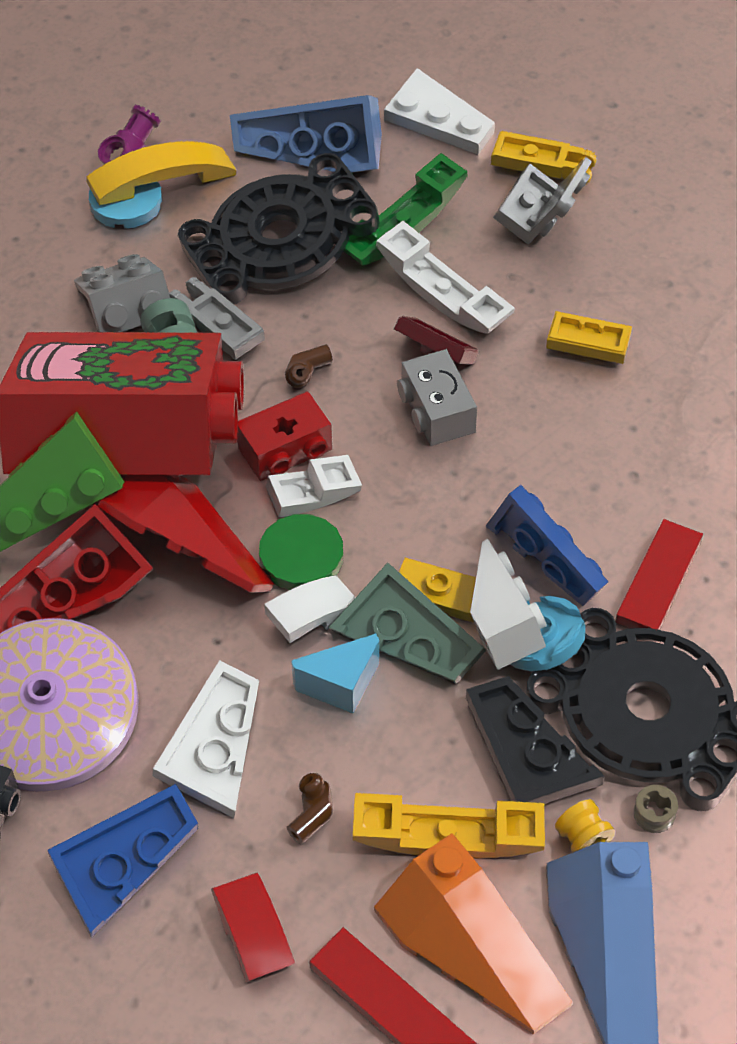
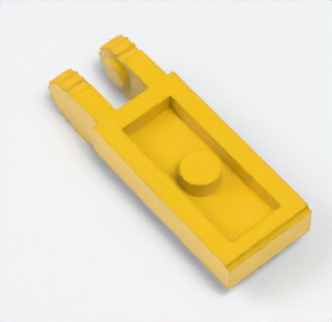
[491,131,597,185]

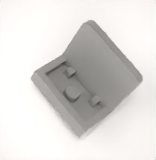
[493,157,592,244]
[74,254,170,332]

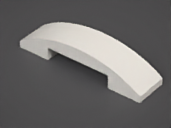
[376,221,515,334]

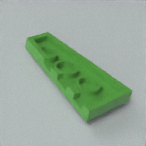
[0,412,124,552]

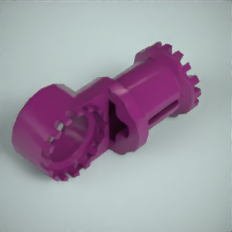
[98,104,161,164]

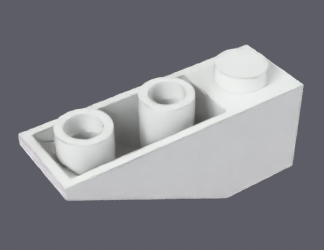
[470,539,547,670]

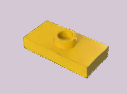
[546,311,632,364]
[399,557,476,623]

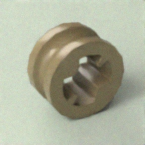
[634,785,678,833]

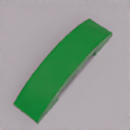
[344,153,468,265]

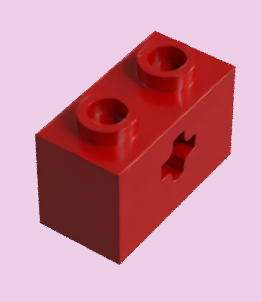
[237,391,332,481]

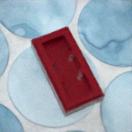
[394,316,479,364]

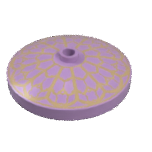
[0,618,139,791]

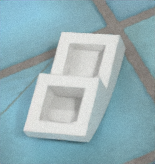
[266,455,362,518]
[264,575,356,643]

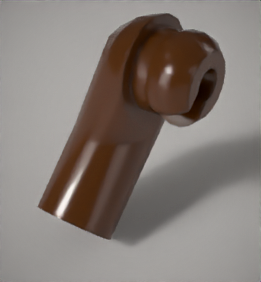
[285,344,333,388]
[287,773,333,844]

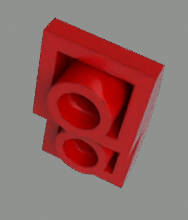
[211,872,295,982]

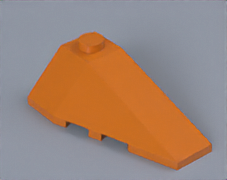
[374,833,573,1034]

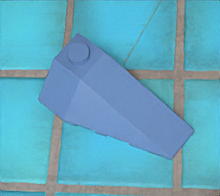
[229,95,382,173]
[546,842,659,1044]

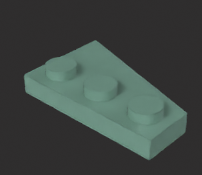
[329,562,486,684]

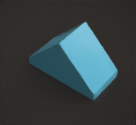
[291,634,379,713]

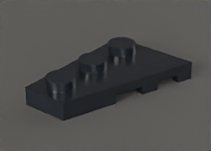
[466,676,605,804]

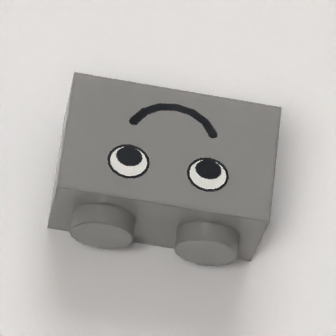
[397,349,477,446]

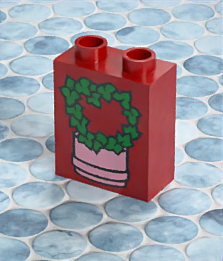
[0,332,244,475]

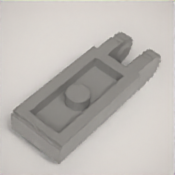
[169,277,265,360]

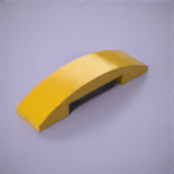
[86,141,236,205]
[352,793,545,858]

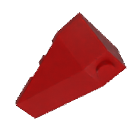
[97,475,274,592]
[0,504,154,633]

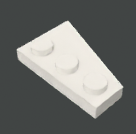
[384,68,495,155]
[152,660,259,818]

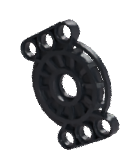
[178,153,380,304]
[526,608,737,811]

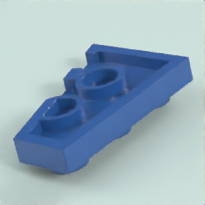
[486,485,608,606]
[47,784,198,938]

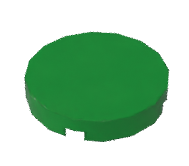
[259,514,343,590]

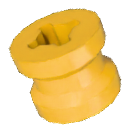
[555,799,615,852]

